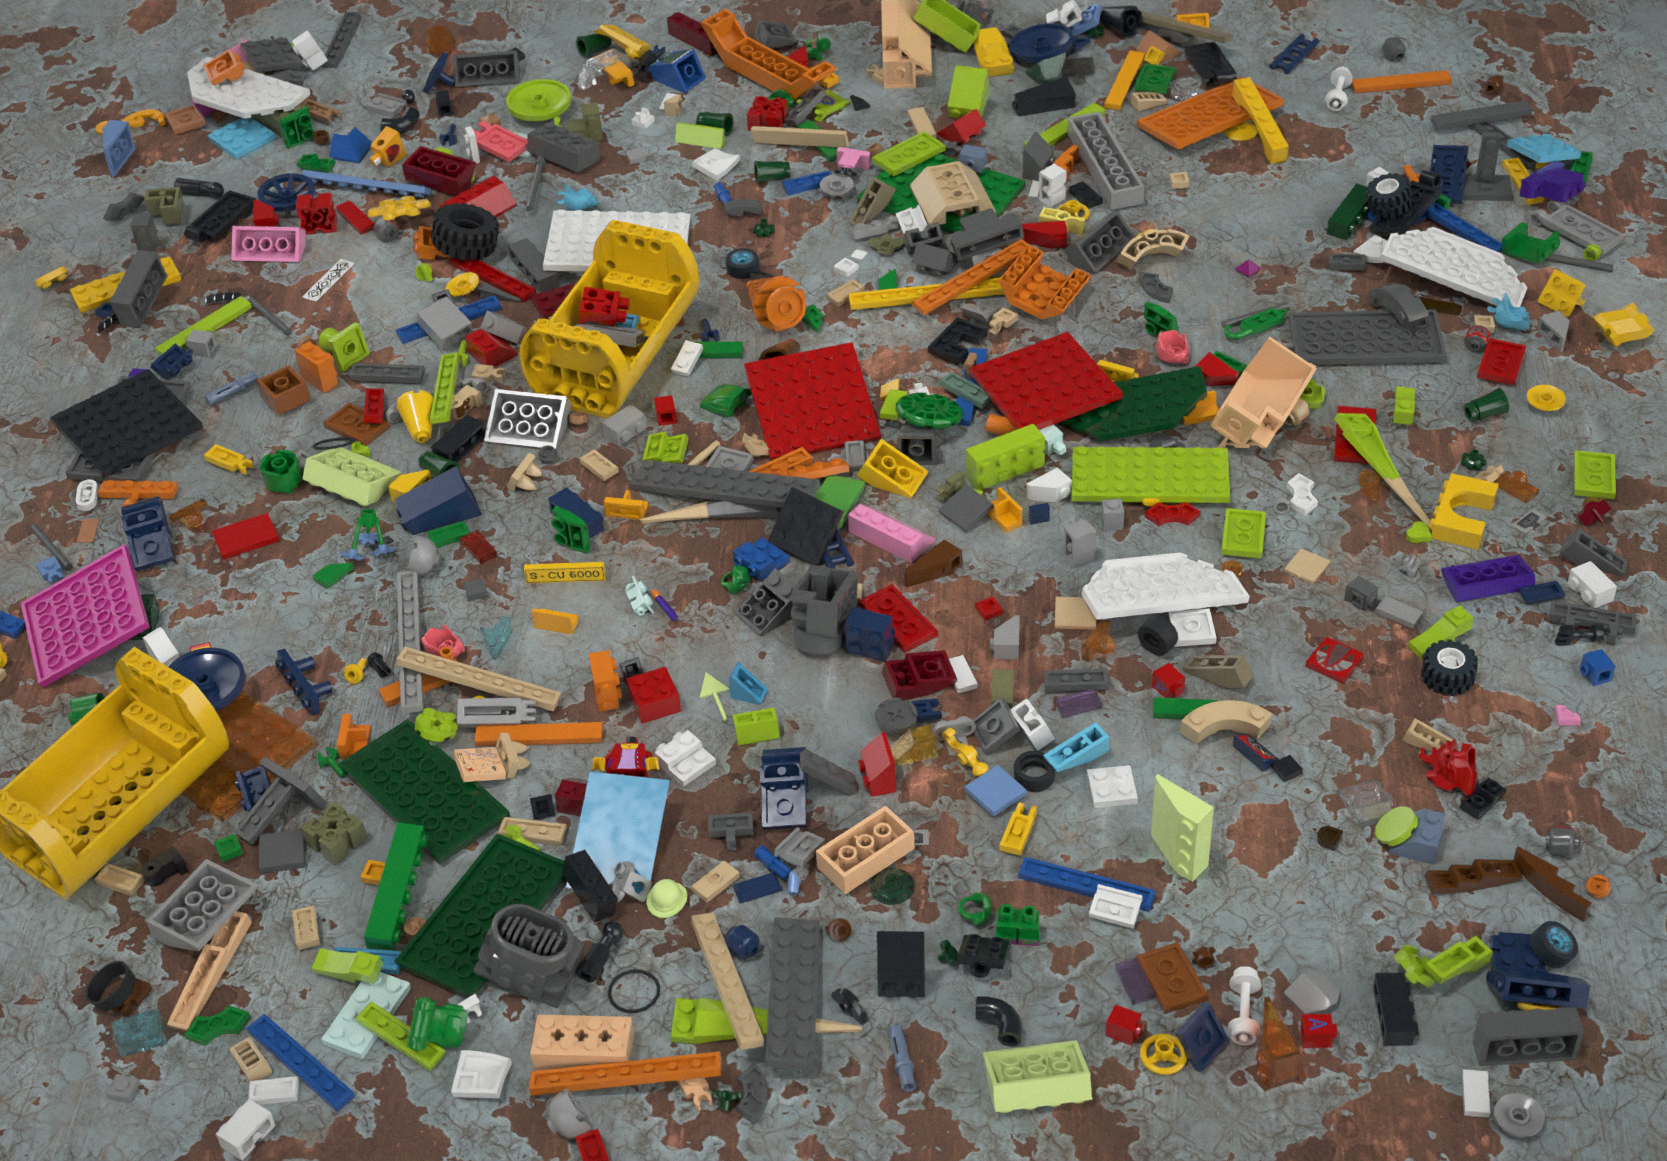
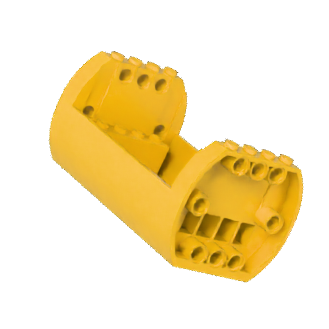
[519,219,699,419]
[0,647,229,901]

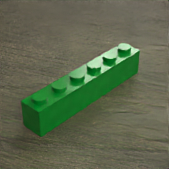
[364,822,428,951]

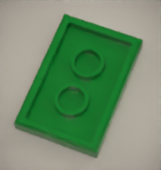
[1134,63,1176,94]

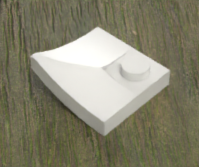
[692,148,740,181]
[1353,235,1387,263]
[451,1050,512,1098]

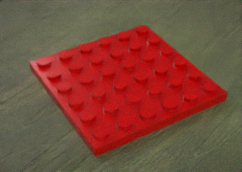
[969,332,1123,430]
[744,342,881,461]

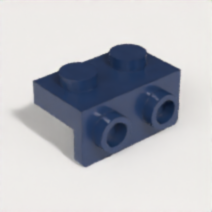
[150,343,193,380]
[235,766,271,812]

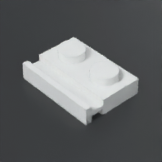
[896,205,927,234]
[1089,884,1143,929]

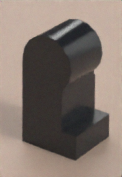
[435,90,453,117]
[141,846,189,887]

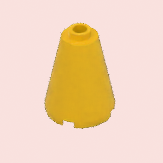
[397,390,433,443]

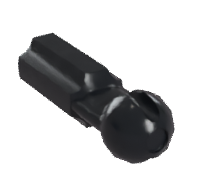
[174,178,224,198]
[577,921,624,983]

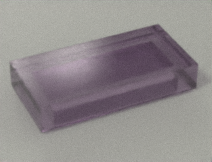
[1055,688,1102,718]
[1115,958,1154,1005]

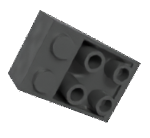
[735,568,796,636]

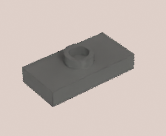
[1328,253,1366,270]

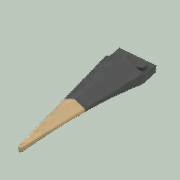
[640,500,782,524]

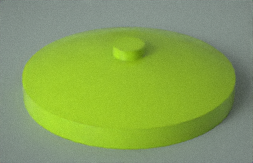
[506,79,571,121]

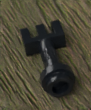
[1554,625,1604,646]

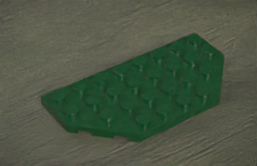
[1057,366,1207,442]

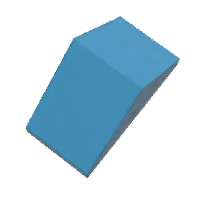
[729,662,768,705]

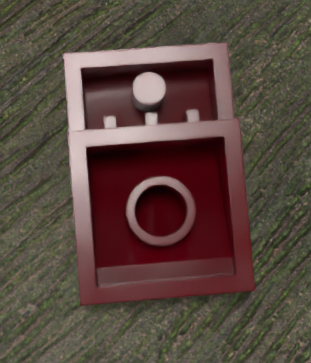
[882,650,958,701]

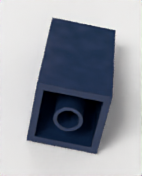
[395,467,482,535]

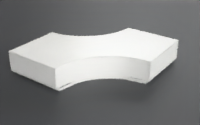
[1286,473,1318,516]

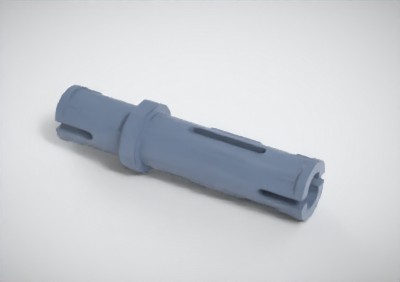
[204,371,258,405]
[888,1024,917,1092]

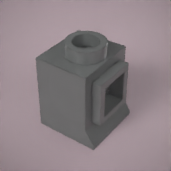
[1344,576,1379,611]

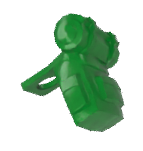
[407,997,468,1051]

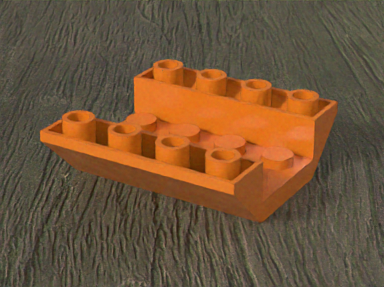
[999,245,1091,320]

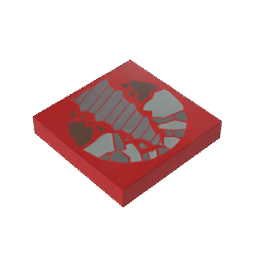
[1306,637,1364,684]

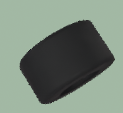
[1137,615,1178,656]

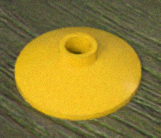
[1224,121,1258,141]
[446,272,479,297]
[1527,385,1566,411]

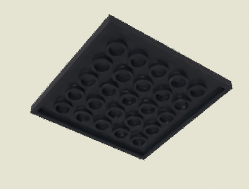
[50,369,203,478]

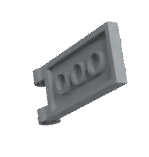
[1531,200,1625,256]

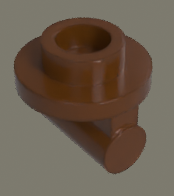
[825,918,851,941]

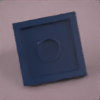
[422,52,455,94]
[1175,1002,1230,1072]

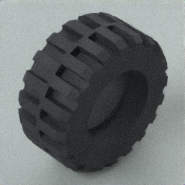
[431,203,499,261]

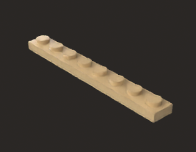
[396,647,561,712]
[691,912,764,1050]

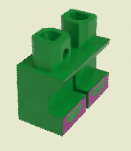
[996,904,1040,946]

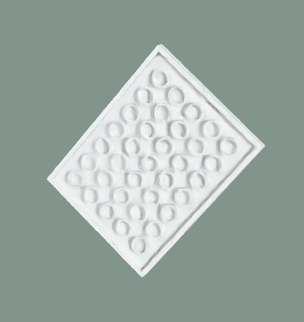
[543,209,690,271]

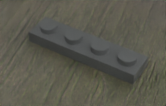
[349,363,425,383]

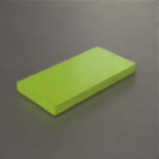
[872,131,946,177]

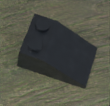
[877,931,926,998]

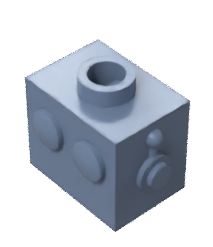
[958,144,988,173]

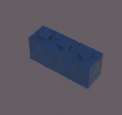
[548,487,604,538]

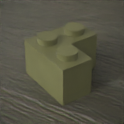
[567,102,603,141]
[144,187,184,225]

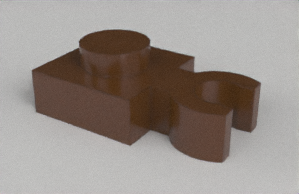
[112,978,152,1017]

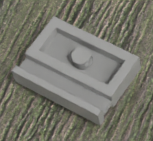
[366,93,407,118]
[774,827,825,867]

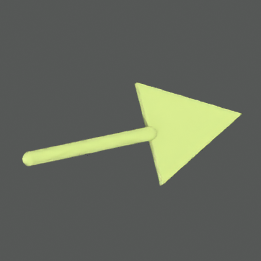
[700,672,730,721]

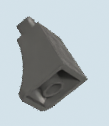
[897,421,936,465]

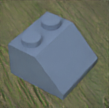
[1389,809,1446,864]

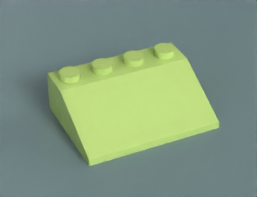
[303,447,402,506]
[1151,774,1214,882]
[982,1040,1092,1113]

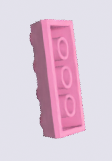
[231,226,306,262]
[848,504,935,563]

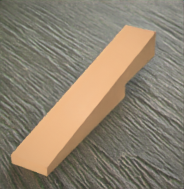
[167,911,252,1031]

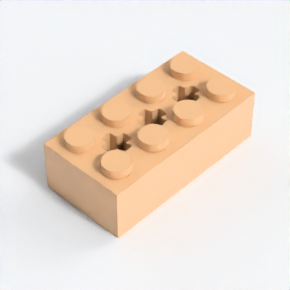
[816,806,915,894]
[531,1014,634,1071]

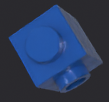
[1580,649,1616,686]

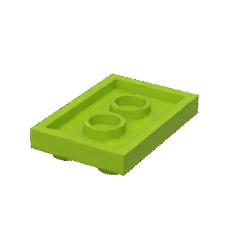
[1573,450,1616,499]
[1221,508,1266,558]

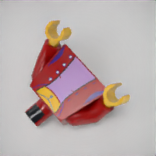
[592,736,659,778]

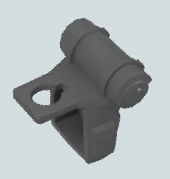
[956,0,994,24]

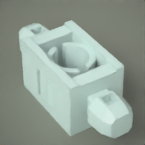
[1039,425,1066,455]

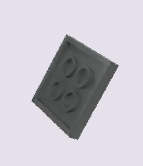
[241,37,302,73]

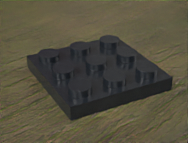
[768,487,844,566]

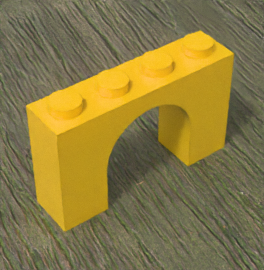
[1429,473,1499,550]

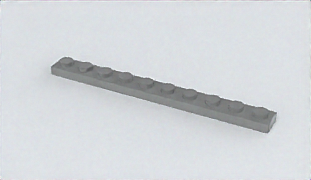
[397,571,424,714]

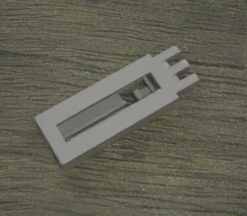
[575,321,645,347]
[457,698,536,728]

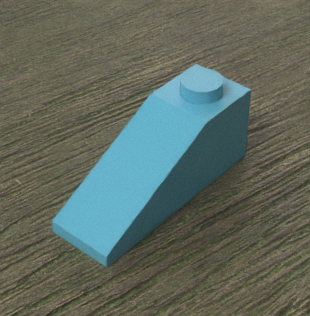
[1044,722,1109,772]

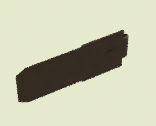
[1414,296,1462,315]

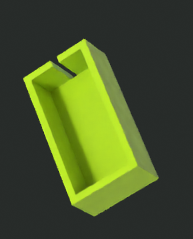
[913,0,981,53]
[966,424,1045,490]

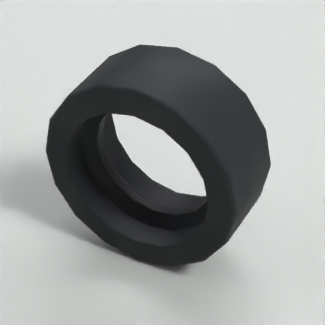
[1014,750,1055,792]

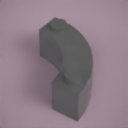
[1368,282,1429,328]

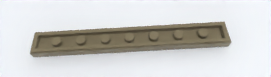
[1141,11,1233,43]

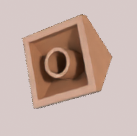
[1136,30,1181,64]

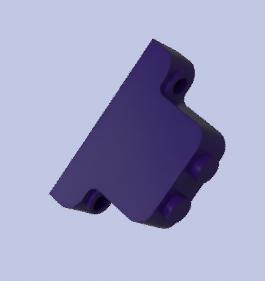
[1519,161,1585,202]

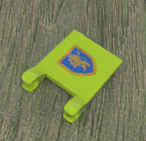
[797,89,850,122]

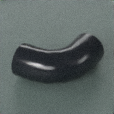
[380,107,420,134]
[976,996,1022,1046]

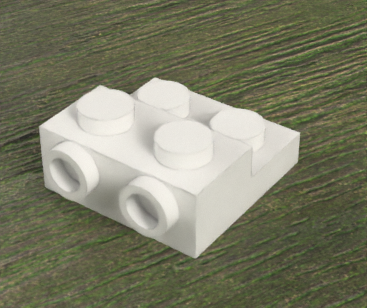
[655,730,716,787]

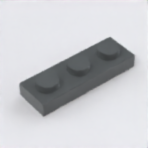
[784,89,826,126]
[1044,668,1109,692]
[800,749,856,796]

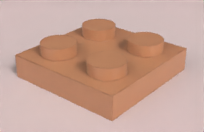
[164,104,206,134]

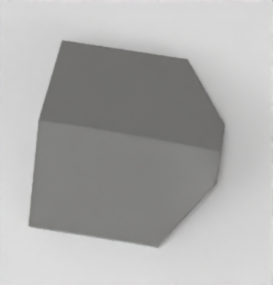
[960,302,1001,324]
[1283,970,1341,1014]

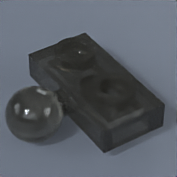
[1061,57,1095,85]

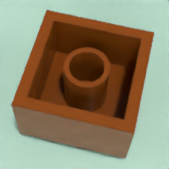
[256,365,311,415]

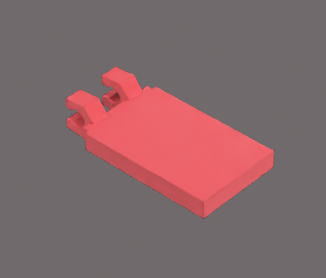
[473,121,528,162]

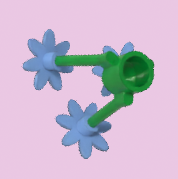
[340,509,396,561]

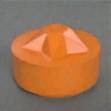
[1586,875,1611,899]

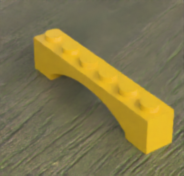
[1232,77,1289,164]

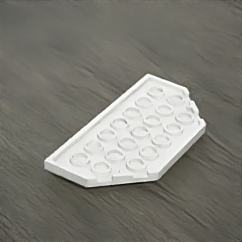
[187,57,310,118]
[1380,227,1527,307]
[1082,553,1250,620]

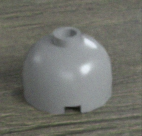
[407,535,440,575]
[547,1088,593,1139]

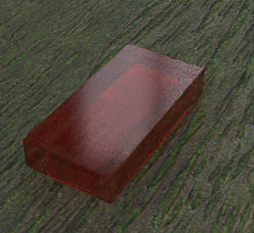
[460,530,497,565]

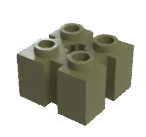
[301,801,368,866]

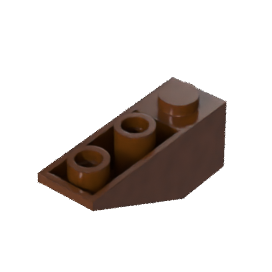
[904,540,963,587]

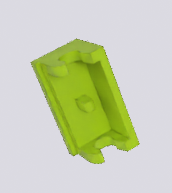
[733,708,780,745]

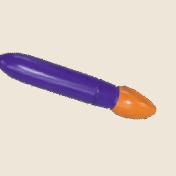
[651,589,678,621]

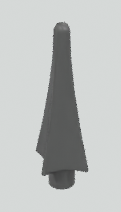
[941,142,963,157]
[474,282,521,302]

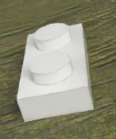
[463,126,480,163]
[671,340,703,377]

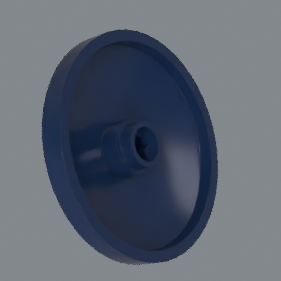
[1009,23,1073,63]
[168,648,246,711]

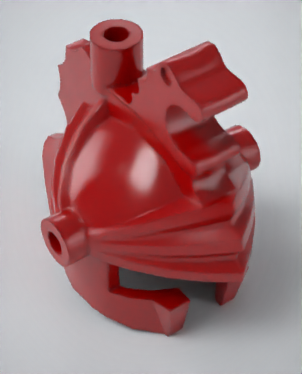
[1418,739,1477,796]

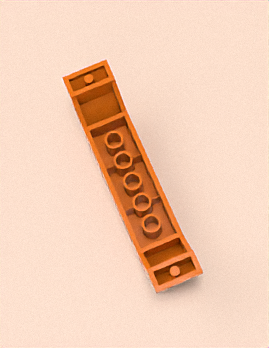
[701,9,836,101]

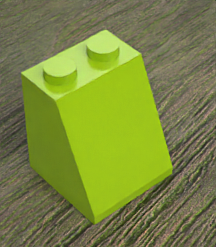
[948,65,990,118]

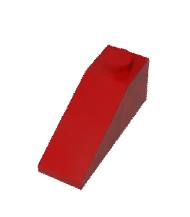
[1018,221,1068,248]

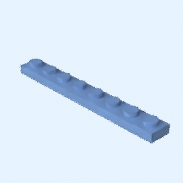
[302,170,431,198]

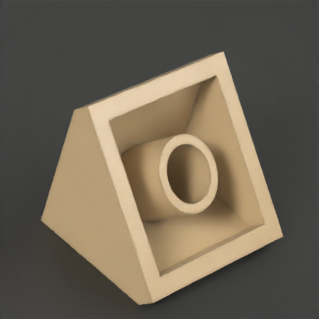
[1055,596,1096,630]

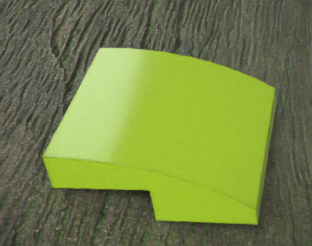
[642,431,689,464]

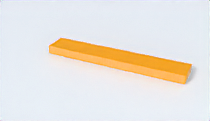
[1104,51,1145,110]

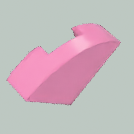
[1554,705,1581,726]

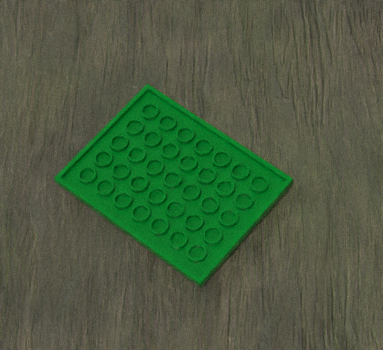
[857,154,1025,234]

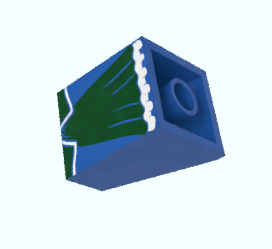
[648,49,706,93]

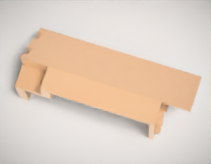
[881,0,932,89]
[1210,337,1317,448]

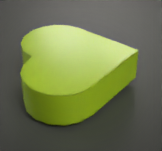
[1406,521,1432,543]

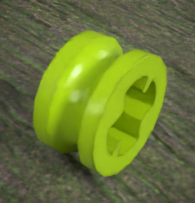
[1583,244,1602,261]

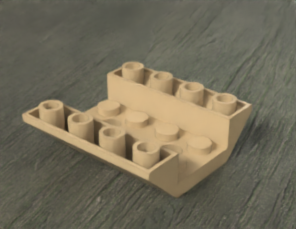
[910,161,996,225]

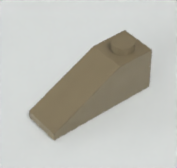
[849,177,896,226]
[1183,655,1253,689]

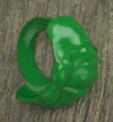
[768,89,794,109]
[720,565,750,594]
[958,892,993,927]

